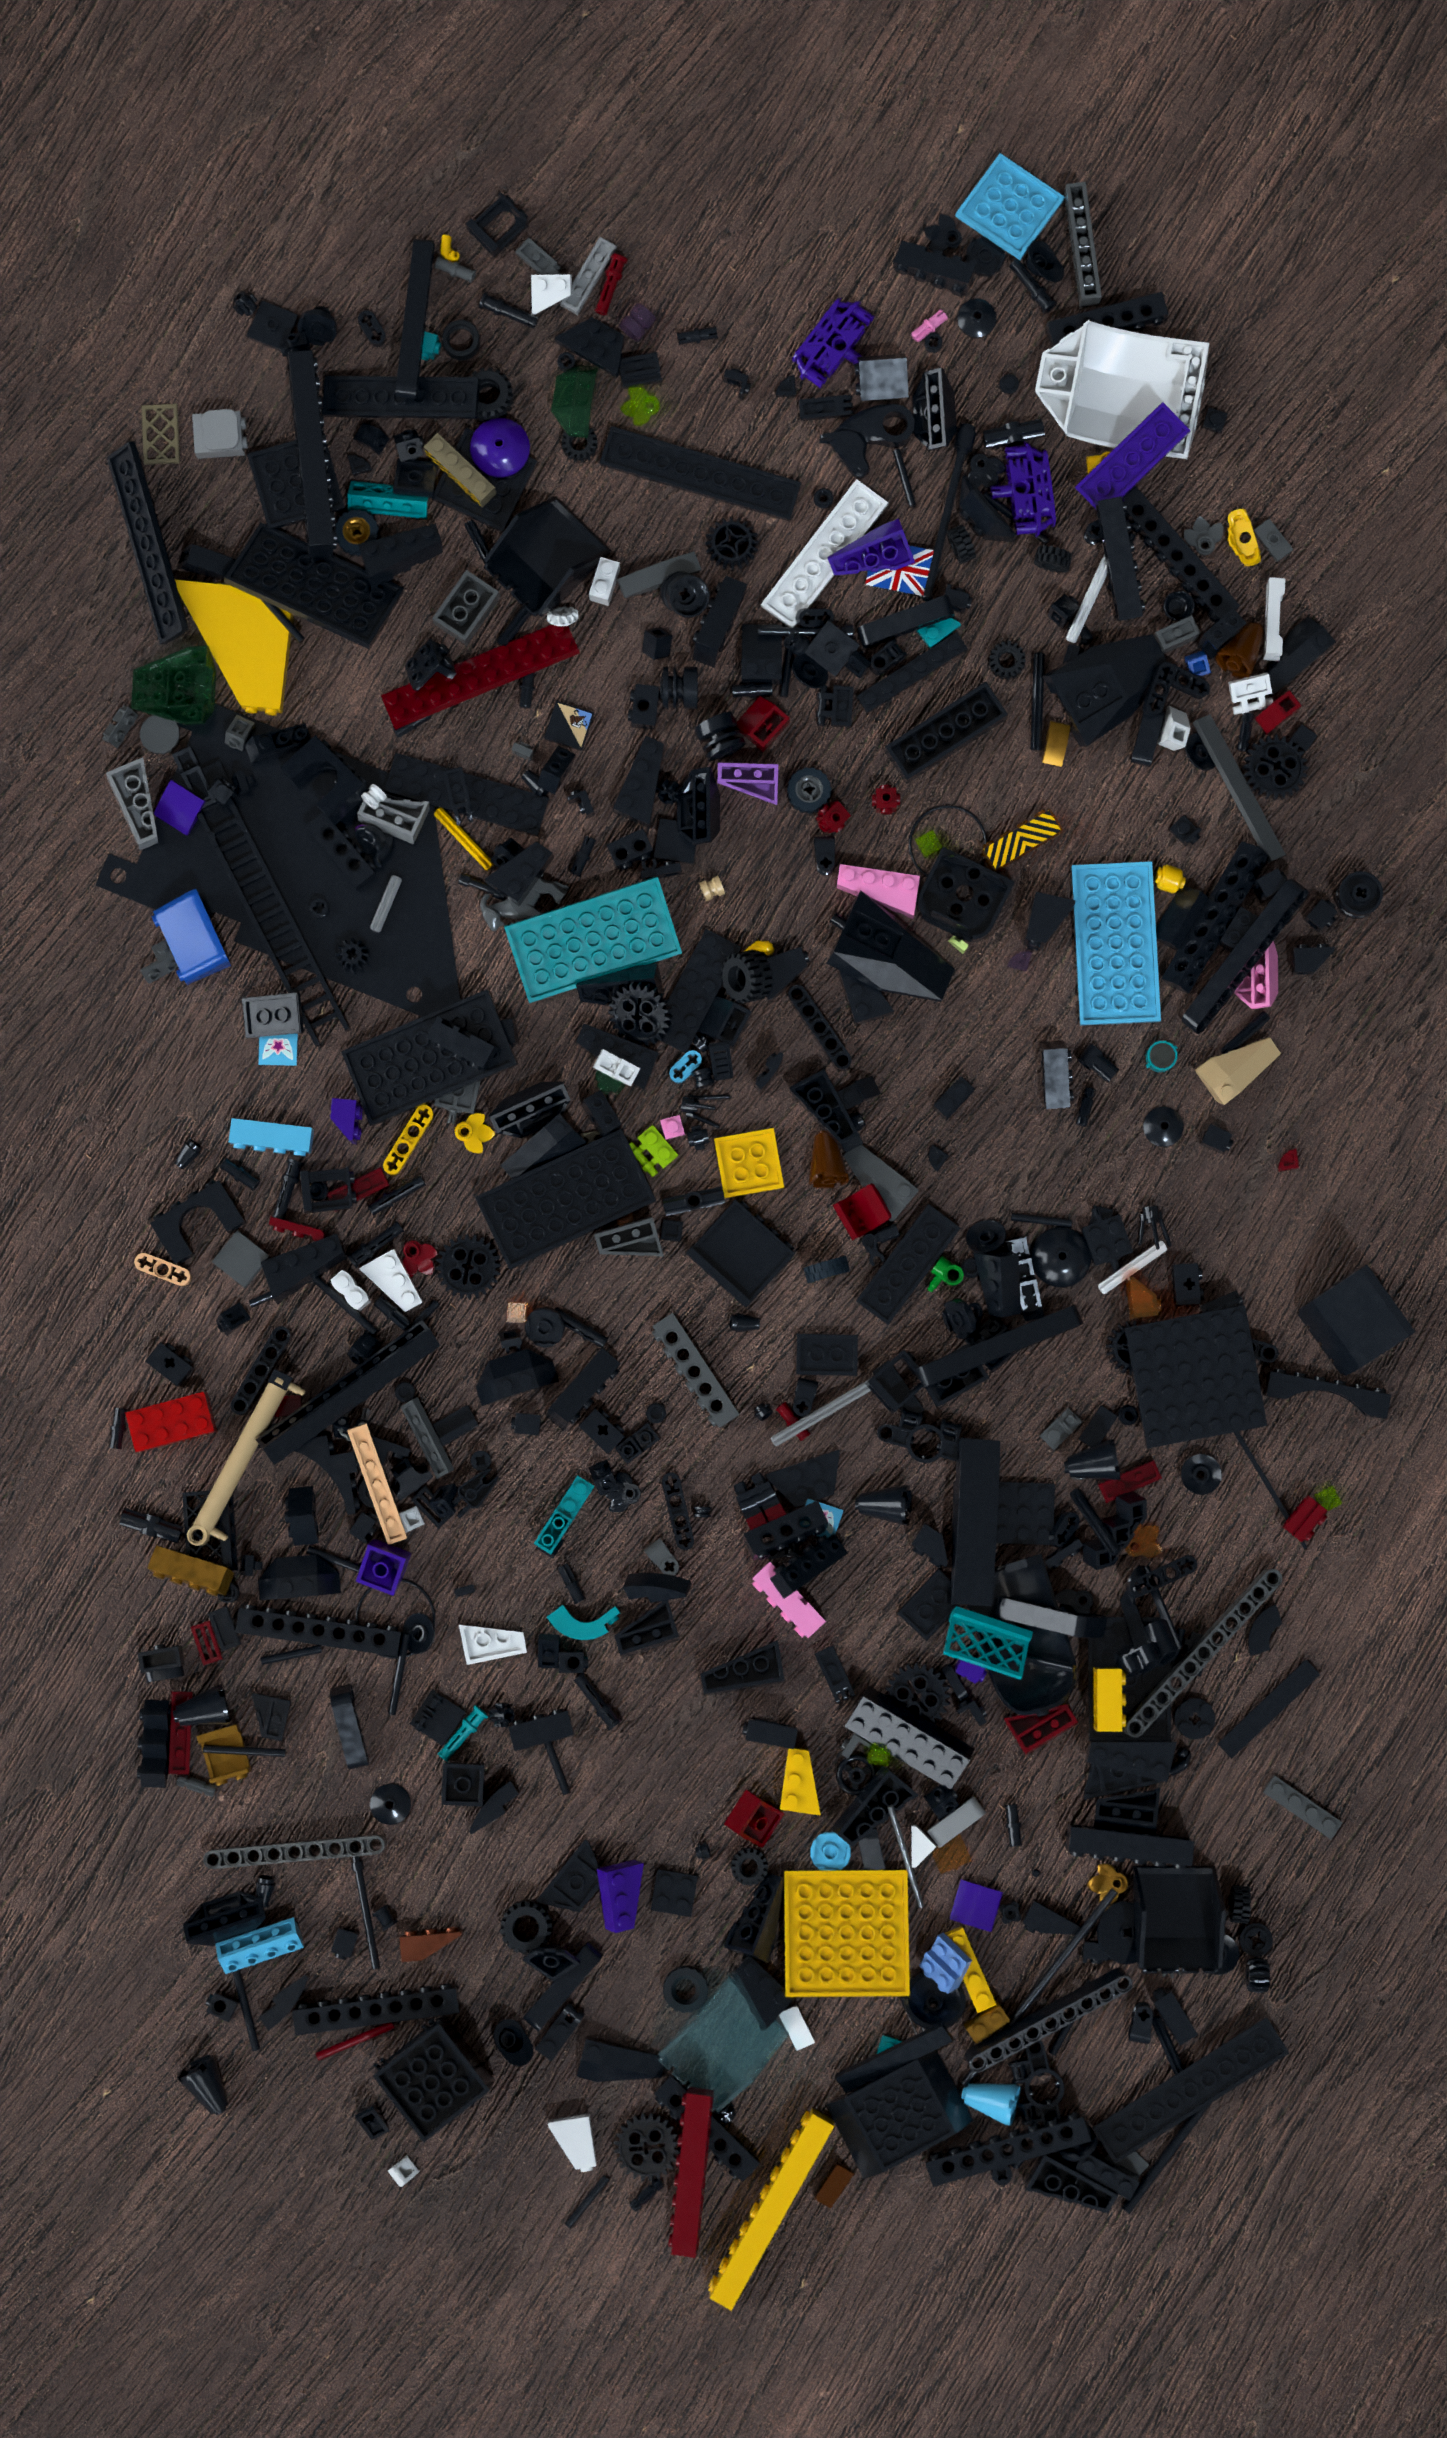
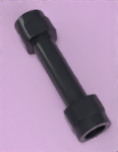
[458,873,505,901]

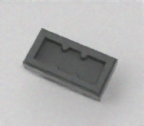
[1254,519,1294,563]

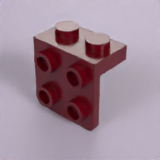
[833,1183,892,1241]

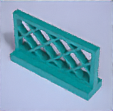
[943,1606,1033,1679]

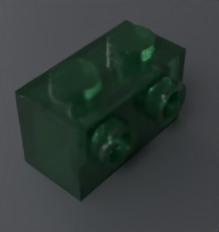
[595,1070,626,1098]

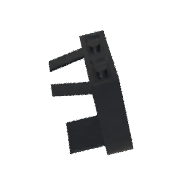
[917,847,1015,942]

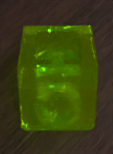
[867,1743,890,1766]

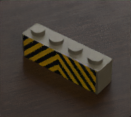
[424,433,496,508]

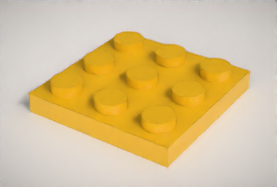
[714,1128,784,1198]

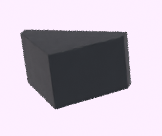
[355,2102,390,2140]

